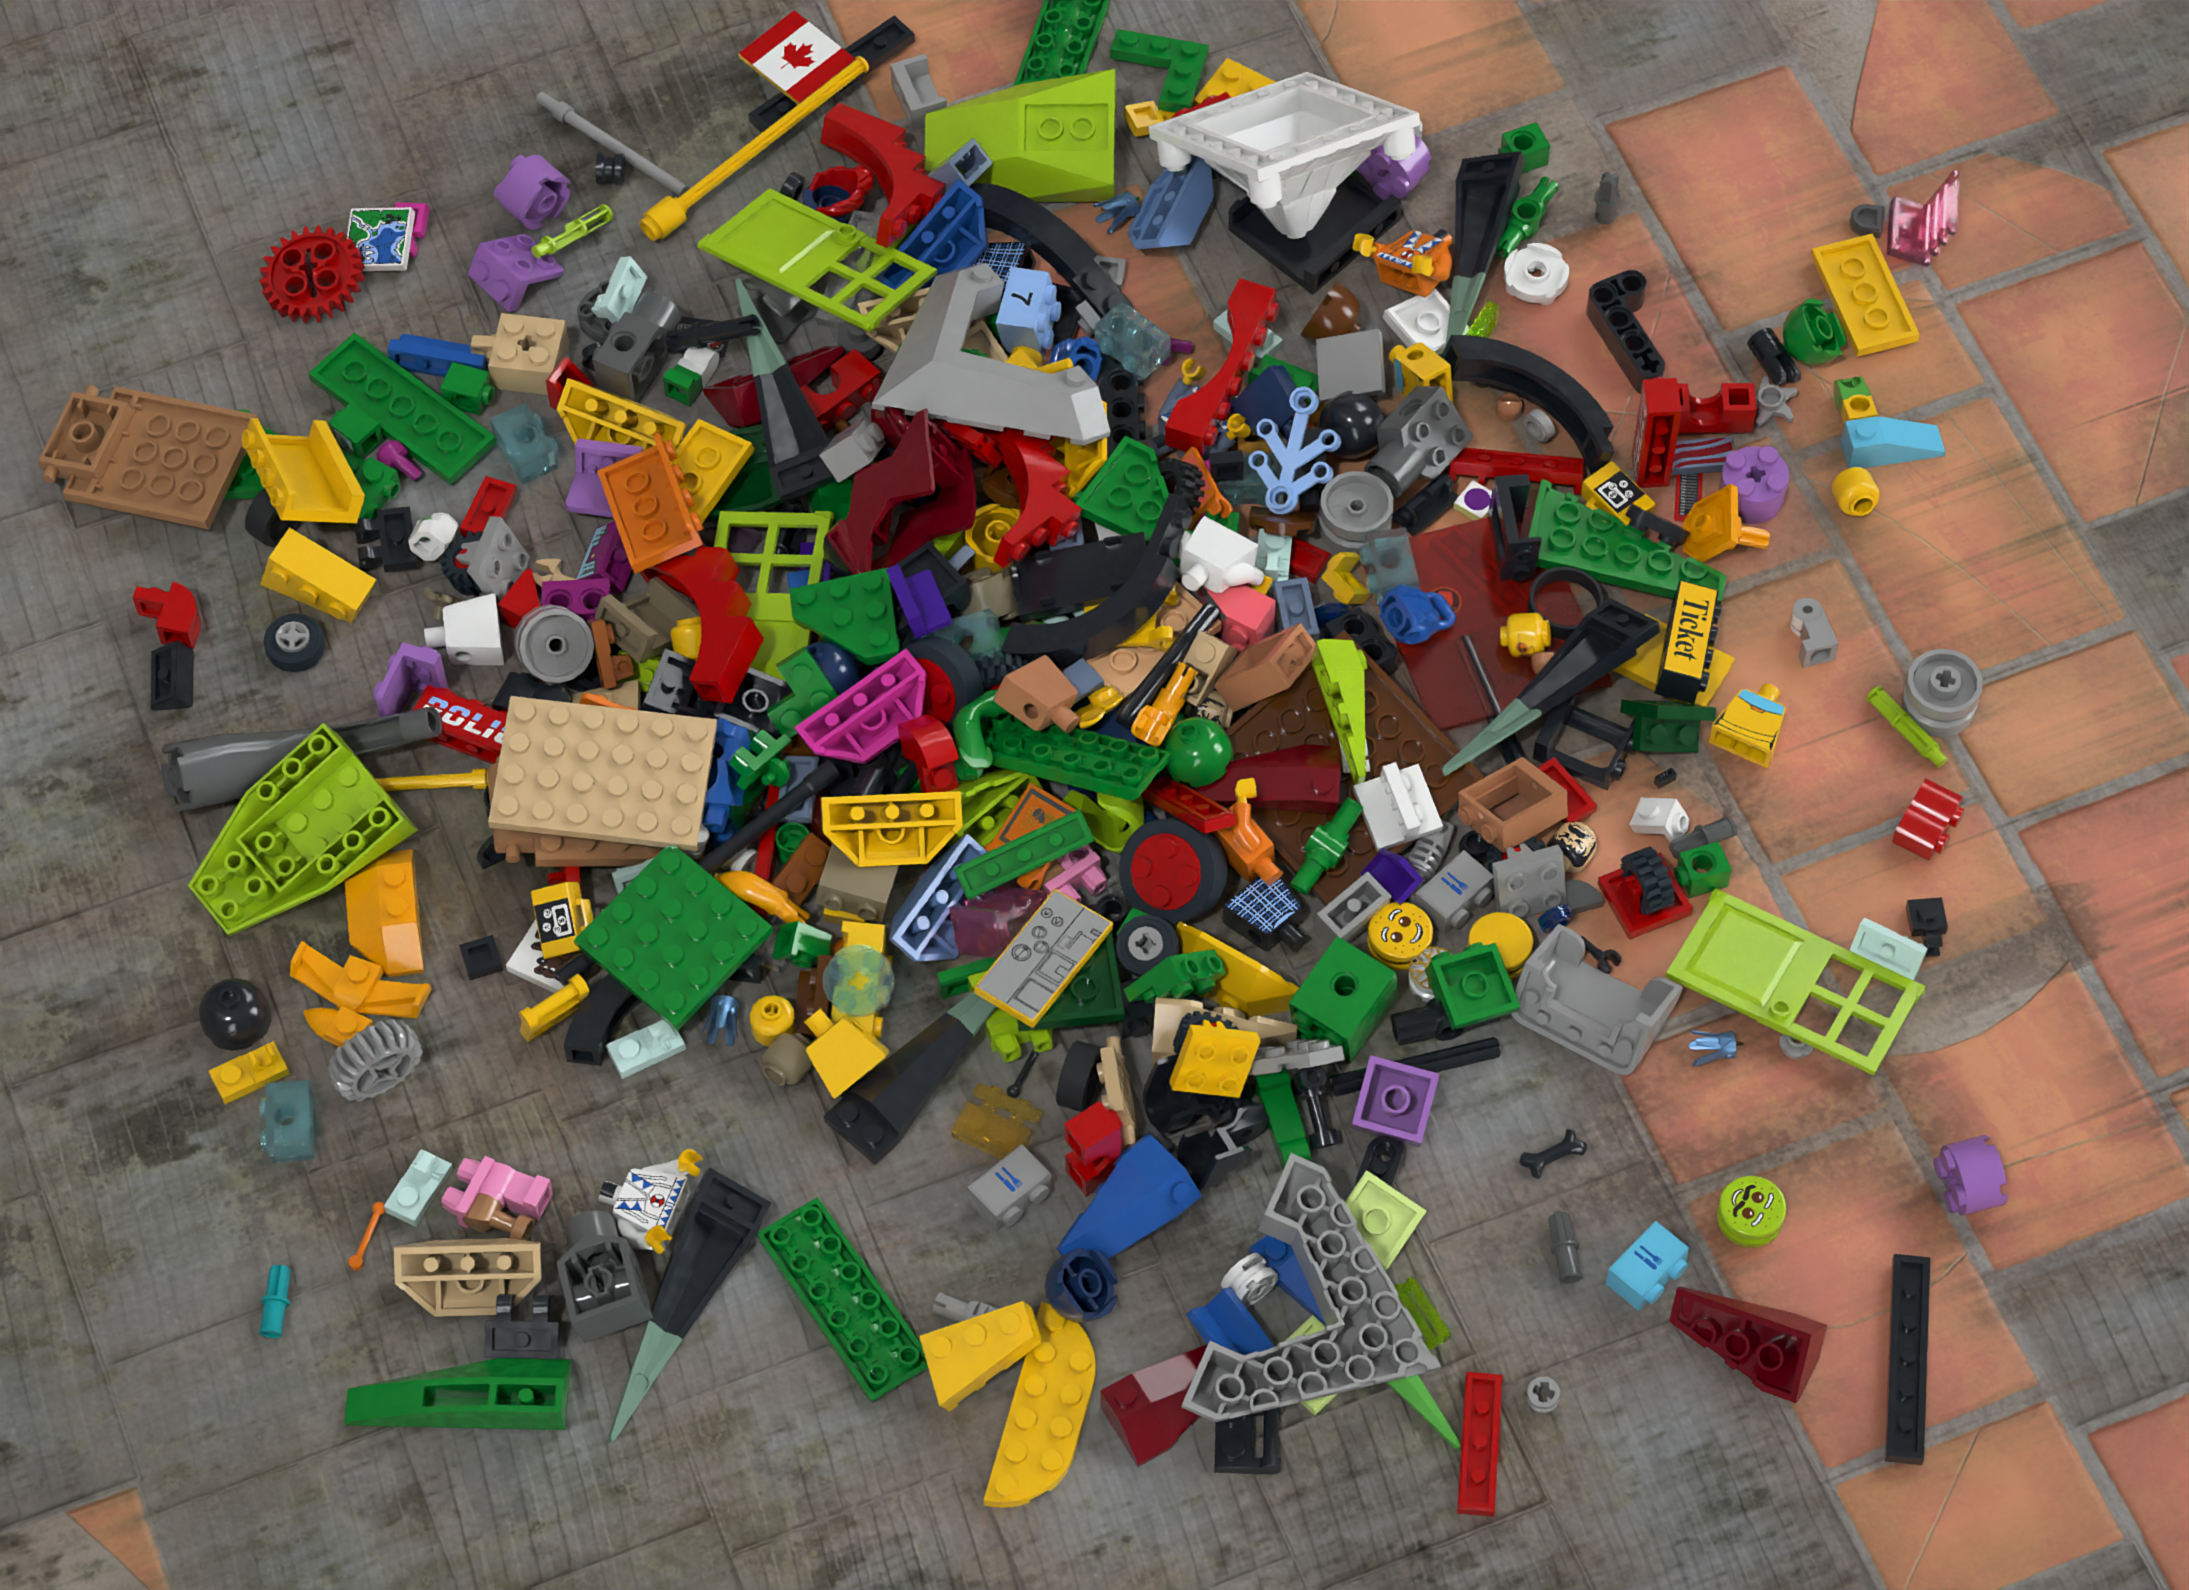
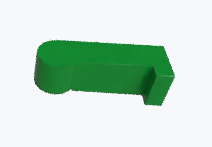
[1255,1068,1312,1170]

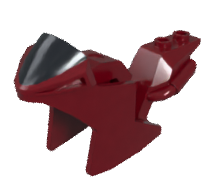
[823,378,976,577]

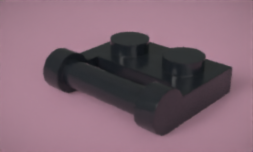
[1214,1407,1282,1474]

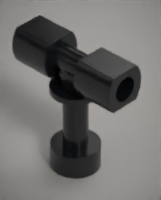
[1292,1065,1340,1150]

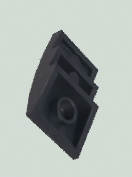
[641,648,793,740]

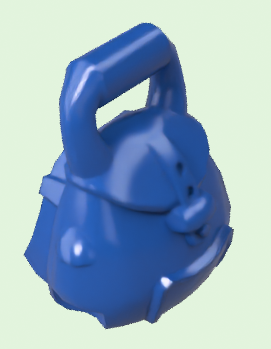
[1048,336,1103,382]
[1379,583,1456,645]

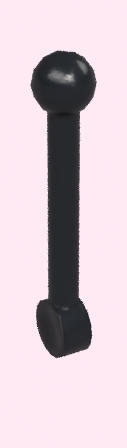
[1007,1048,1039,1098]

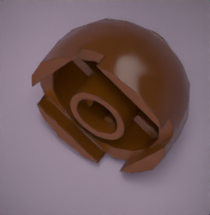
[1300,281,1361,345]

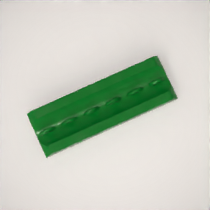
[1013,0,1111,86]
[980,713,1172,801]
[756,1197,928,1402]

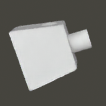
[424,593,505,665]

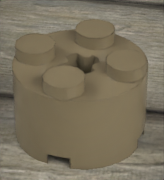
[952,565,1019,631]

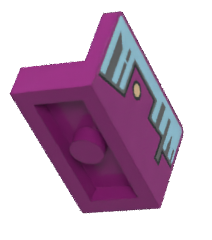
[575,521,632,594]

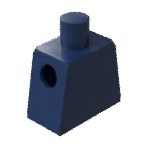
[1230,365,1308,442]

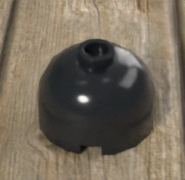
[1318,390,1384,459]
[199,978,271,1051]

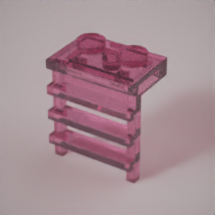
[1886,170,1959,267]
[949,886,1050,959]

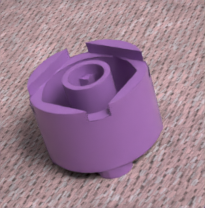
[1356,134,1431,200]
[493,155,571,230]
[1719,446,1789,524]
[1933,1135,2007,1216]

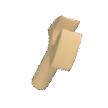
[533,558,577,593]

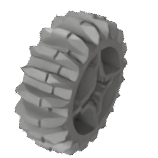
[327,1019,423,1102]

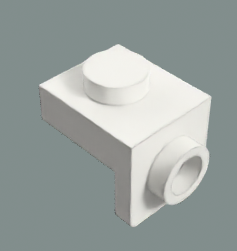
[1629,797,1690,843]

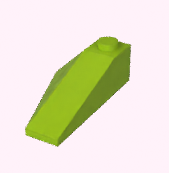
[1311,639,1367,785]

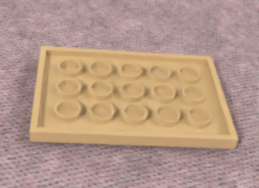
[488,696,717,851]

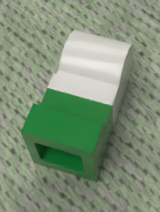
[663,347,719,407]

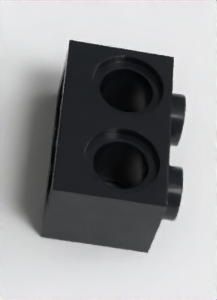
[1324,606,1397,676]

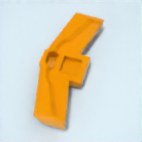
[290,941,432,1019]

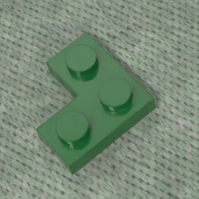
[766,646,839,738]

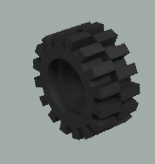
[1157,458,1205,516]

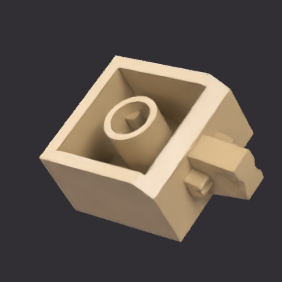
[470,313,569,395]

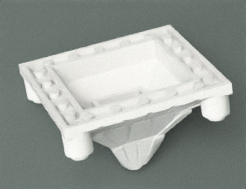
[1149,72,1420,239]

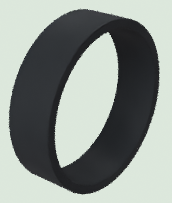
[1527,567,1604,640]

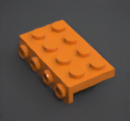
[597,433,704,574]

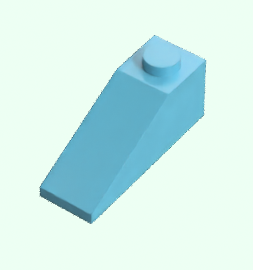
[1840,416,1946,468]

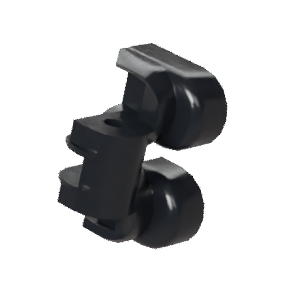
[1143,1054,1270,1190]

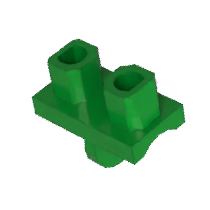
[729,729,792,791]

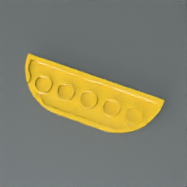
[984,1302,1096,1508]

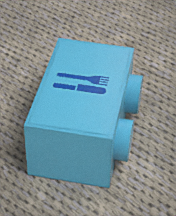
[1606,1221,1689,1311]

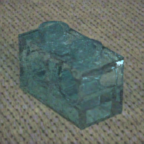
[1095,301,1171,379]

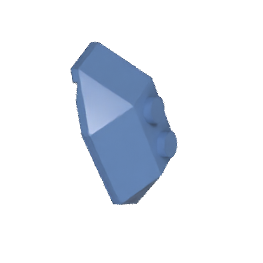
[1127,154,1214,250]
[889,834,993,962]

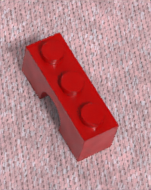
[800,348,881,434]
[1678,383,1757,433]
[1064,1101,1123,1197]

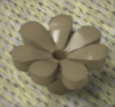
[424,587,466,621]

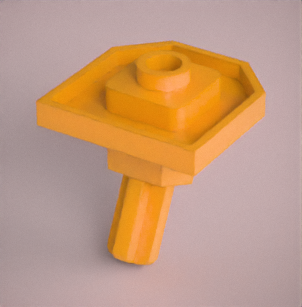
[1682,484,1770,563]

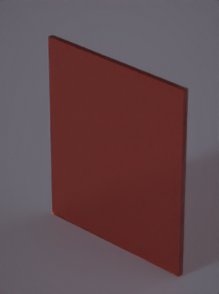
[1358,506,1613,732]

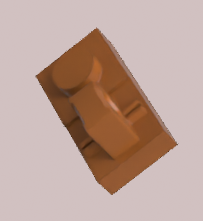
[587,618,634,689]

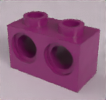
[542,578,612,625]

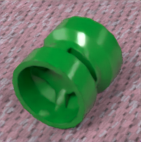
[775,822,809,866]

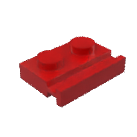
[929,418,1003,469]

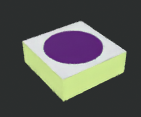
[1454,480,1492,525]

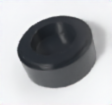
[780,172,805,201]

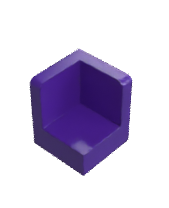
[1360,848,1424,905]

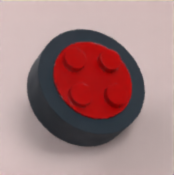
[900,636,984,737]
[1119,817,1227,924]

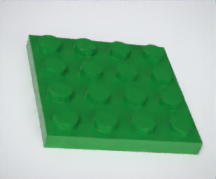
[574,846,774,1031]

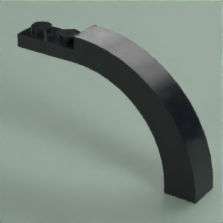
[969,183,1134,327]
[1000,493,1192,668]

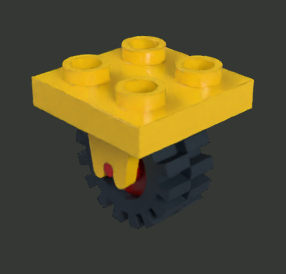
[1169,1011,1261,1098]

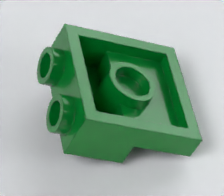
[343,450,400,529]
[1425,942,1520,1030]
[1124,949,1226,1003]

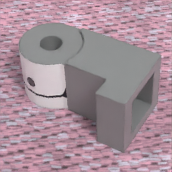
[1790,598,1838,668]

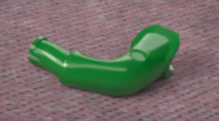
[952,690,1009,781]

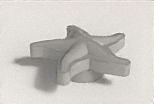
[1755,376,1798,427]

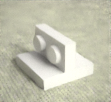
[1353,762,1443,852]

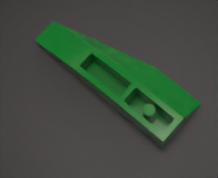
[344,1358,571,1430]

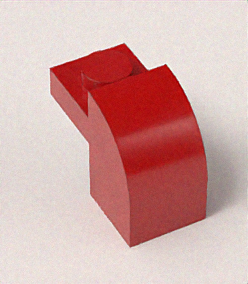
[132,582,201,650]
[897,714,959,793]

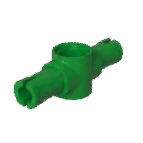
[1495,177,1559,260]
[1290,798,1363,895]

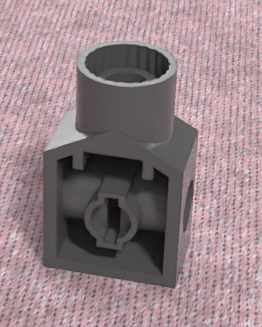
[592,292,682,403]
[1364,386,1474,498]
[556,1211,653,1343]

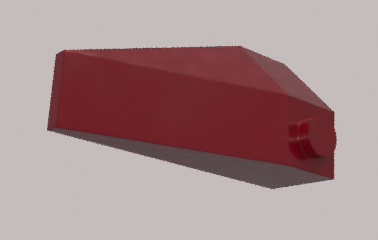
[703,346,844,428]
[1198,744,1341,815]
[1669,1286,1827,1403]
[1100,1344,1208,1467]

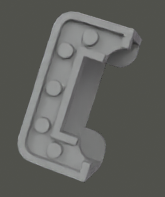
[1511,924,1683,1075]

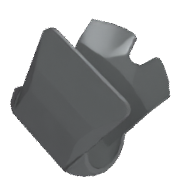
[737,276,819,344]

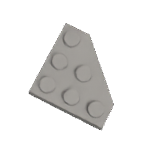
[1248,1038,1344,1075]

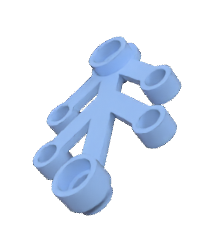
[1248,387,1341,515]

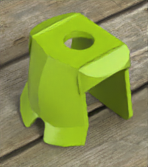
[1062,790,1144,854]

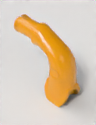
[1131,661,1198,747]
[711,871,810,924]

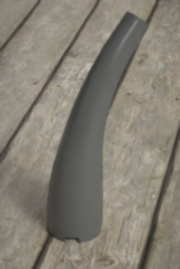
[161,706,442,812]

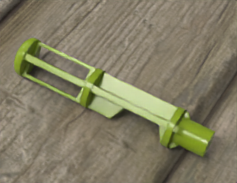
[531,204,613,258]
[1866,686,1948,768]

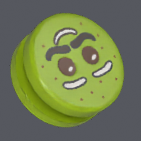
[1717,1176,1786,1248]

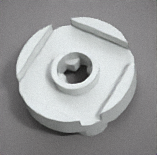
[1504,243,1569,305]

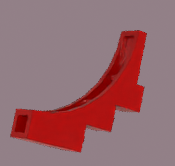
[820,103,946,248]
[970,426,1082,569]
[640,546,764,703]

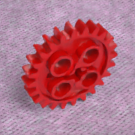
[259,225,365,324]

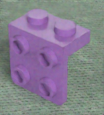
[467,234,564,312]
[565,438,643,518]
[373,642,449,717]

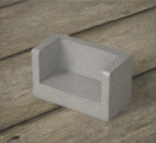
[890,54,947,131]

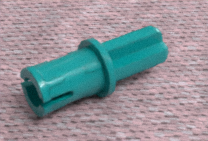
[258,1265,291,1339]

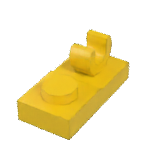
[209,1041,290,1105]

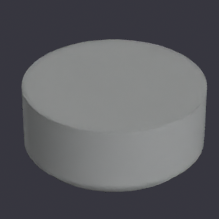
[1524,409,1555,442]

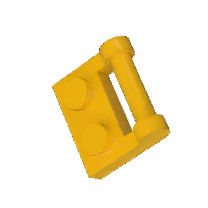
[519,974,589,1043]

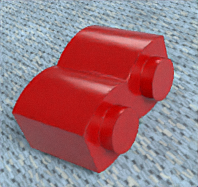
[1892,778,1965,861]

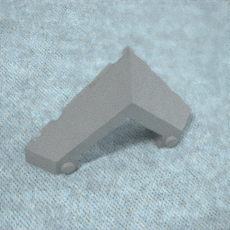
[871,263,1111,446]
[1181,1153,1441,1422]

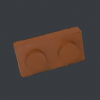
[771,832,830,906]

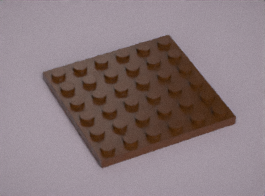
[1225,630,1485,906]

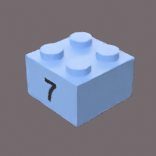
[996,267,1061,360]

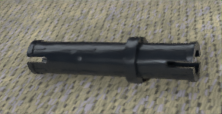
[666,314,760,351]

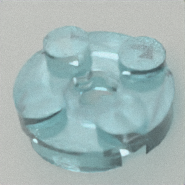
[823,945,895,1017]

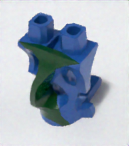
[702,718,765,848]

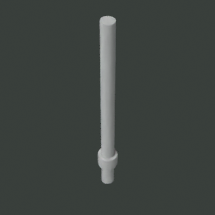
[535,91,689,196]

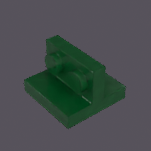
[1620,699,1716,753]

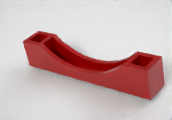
[1165,278,1280,457]

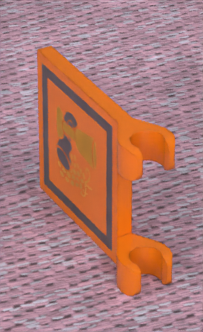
[984,782,1076,894]

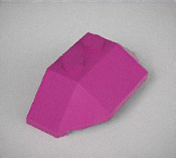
[794,649,927,764]

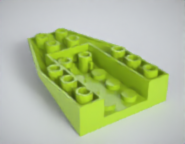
[924,69,1116,202]
[188,723,418,936]

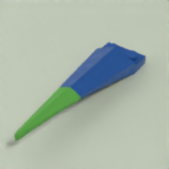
[1249,1235,1460,1450]

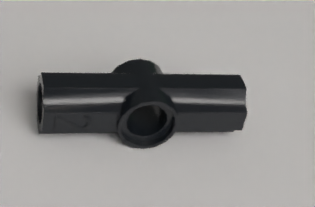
[848,740,902,796]
[1390,997,1501,1046]

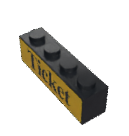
[1654,580,1722,704]

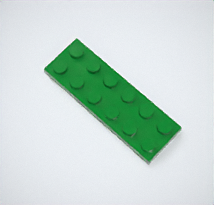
[308,332,497,485]

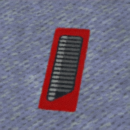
[1674,473,1703,522]

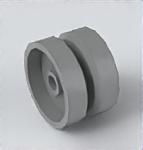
[1319,471,1394,558]
[514,604,594,683]
[1901,649,1983,737]

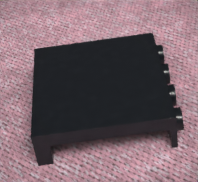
[1228,175,1401,295]

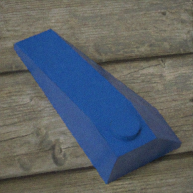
[1056,1133,1202,1260]

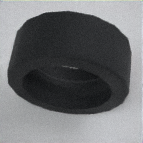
[245,488,302,547]
[1056,1040,1102,1112]

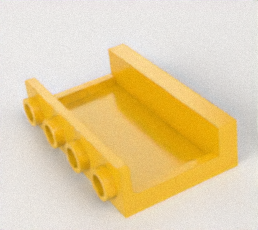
[242,418,365,523]

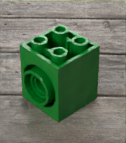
[1289,936,1398,1064]

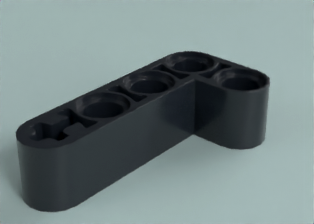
[1586,270,1665,394]

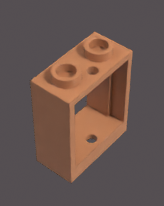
[1214,623,1316,712]
[1458,757,1568,853]

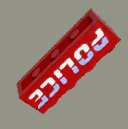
[1631,377,1682,488]
[412,685,508,764]

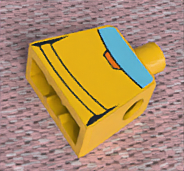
[1389,342,1453,404]
[1709,683,1786,769]

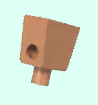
[993,655,1080,734]

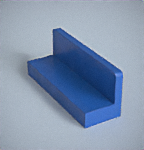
[387,334,489,378]
[1187,1287,1274,1355]

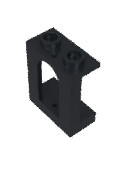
[1488,474,1542,582]
[1533,694,1635,791]

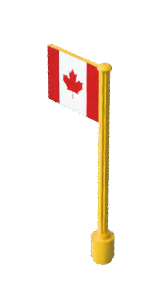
[639,10,869,242]

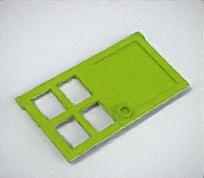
[697,188,937,333]
[713,511,834,681]
[1665,888,1926,1076]

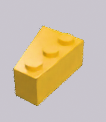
[260,527,376,623]
[831,921,893,1039]
[919,1301,1042,1412]

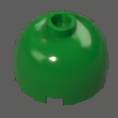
[1783,298,1846,366]
[1162,717,1234,787]

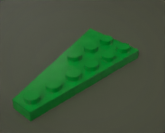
[1528,478,1727,605]

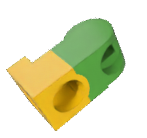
[1833,376,1878,429]

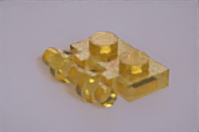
[951,1083,1043,1160]

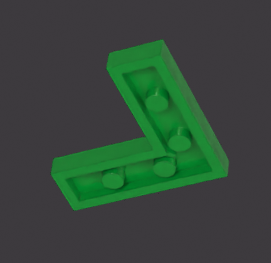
[1110,29,1209,113]

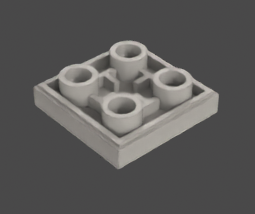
[1316,328,1386,404]

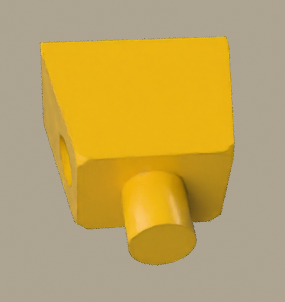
[804,1008,890,1099]

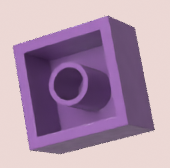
[1351,1055,1440,1147]

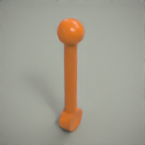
[348,1201,386,1271]

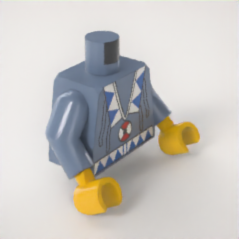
[1149,358,1251,460]

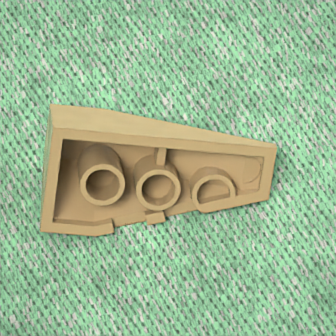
[1152,997,1297,1068]

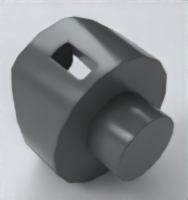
[837,321,882,361]

